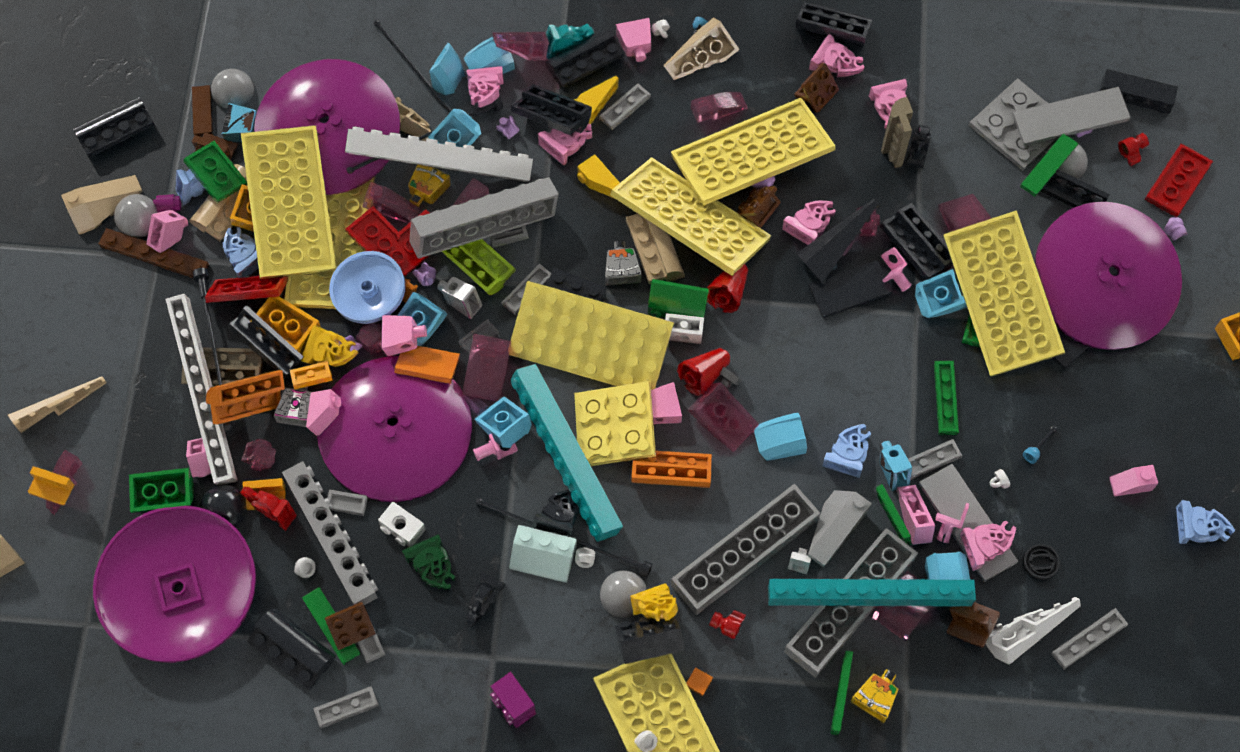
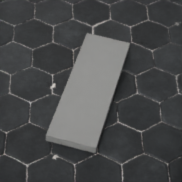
[1013,87,1130,146]
[919,464,1018,582]

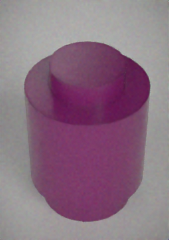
[153,194,182,213]

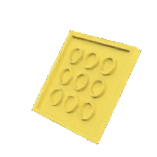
[574,381,656,466]

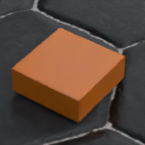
[686,667,713,696]

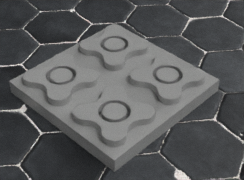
[968,78,1058,171]

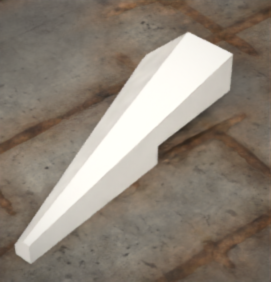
[985,597,1081,665]

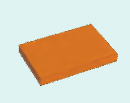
[394,346,460,384]

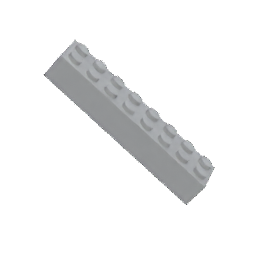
[409,177,559,259]
[671,484,820,616]
[784,528,918,678]

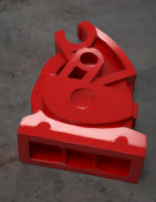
[240,486,296,531]

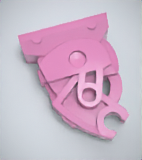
[809,34,864,77]
[466,66,504,108]
[869,79,907,128]
[538,124,592,166]
[782,201,836,245]
[960,521,1016,571]

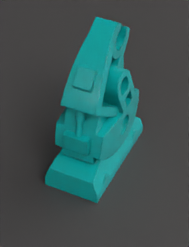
[542,24,595,60]

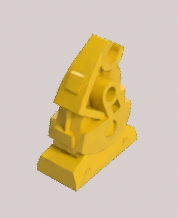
[301,325,358,367]
[630,583,678,621]

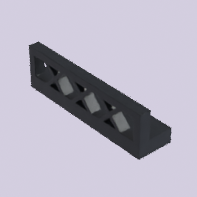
[1041,169,1110,208]
[227,305,304,379]

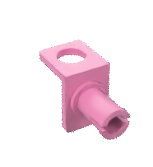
[881,247,912,292]
[473,434,518,461]
[935,503,969,543]

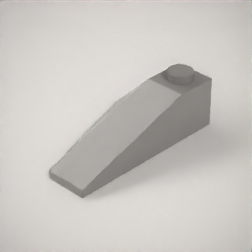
[808,490,872,567]

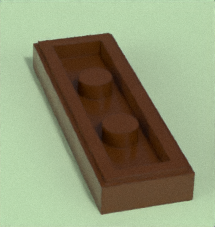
[192,85,213,136]

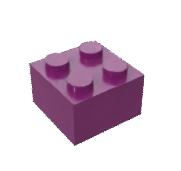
[490,672,536,728]

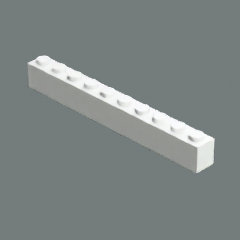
[345,127,533,182]
[166,294,238,485]

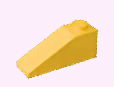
[574,76,618,124]
[577,155,620,200]

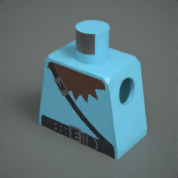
[222,103,257,142]
[879,441,912,491]

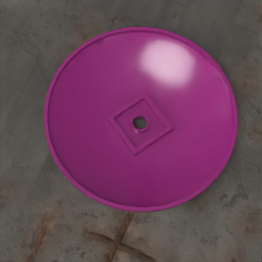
[254,59,400,195]
[1034,202,1182,350]
[317,356,472,502]
[93,506,256,663]

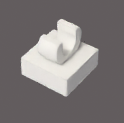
[788,548,811,574]

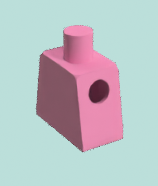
[616,18,651,62]
[146,210,188,253]
[382,315,427,356]
[651,382,682,424]

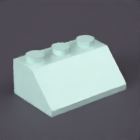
[509,525,577,583]

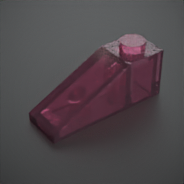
[492,32,549,61]
[362,182,421,224]

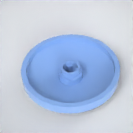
[329,251,406,324]

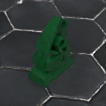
[402,534,456,590]

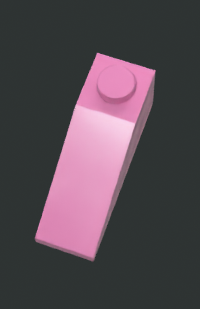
[897,485,935,545]

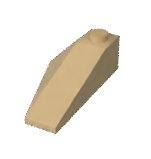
[663,18,739,80]
[61,175,142,235]

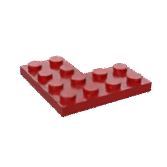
[345,206,430,277]

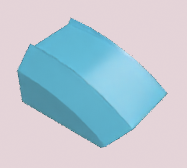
[464,34,515,74]
[430,43,465,95]
[428,109,481,147]
[915,269,967,318]
[398,292,447,346]
[474,397,532,448]
[754,413,807,461]
[925,551,970,580]

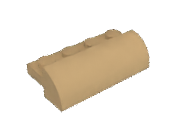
[189,164,248,242]
[626,214,685,284]

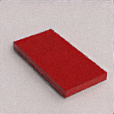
[1144,143,1213,217]
[205,276,288,303]

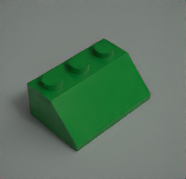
[647,279,709,318]
[129,468,194,513]

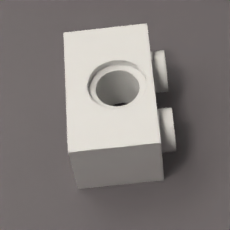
[665,313,704,344]
[378,502,426,547]

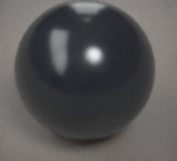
[200,484,247,527]

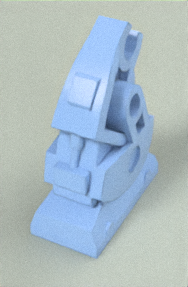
[176,169,206,205]
[223,227,259,278]
[822,424,871,478]
[1176,500,1235,544]

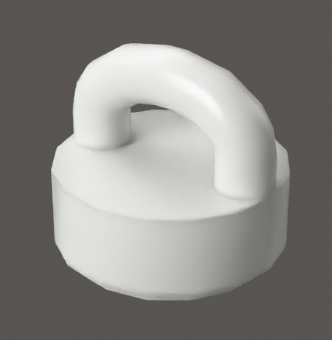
[651,20,670,39]
[990,469,1010,489]
[575,548,595,568]
[294,557,316,578]
[634,731,658,752]

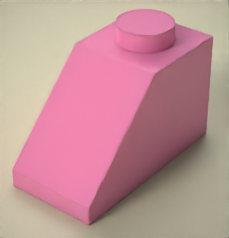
[306,389,341,436]
[186,438,211,478]
[1109,465,1158,496]

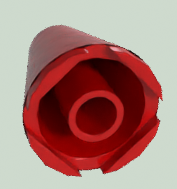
[706,264,748,313]
[677,348,730,396]

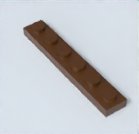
[98,228,209,278]

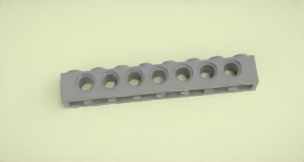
[282,461,378,605]

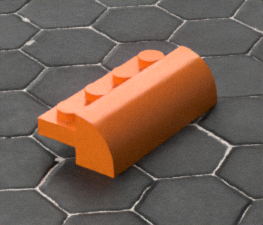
[206,370,285,425]
[631,451,712,488]

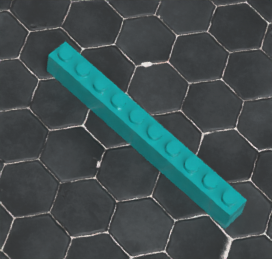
[511,364,623,542]
[768,579,976,606]

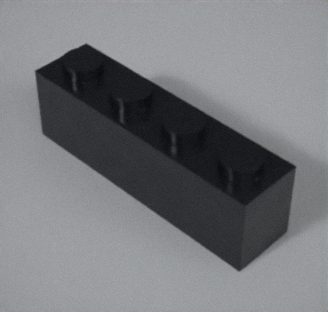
[1100,69,1178,114]

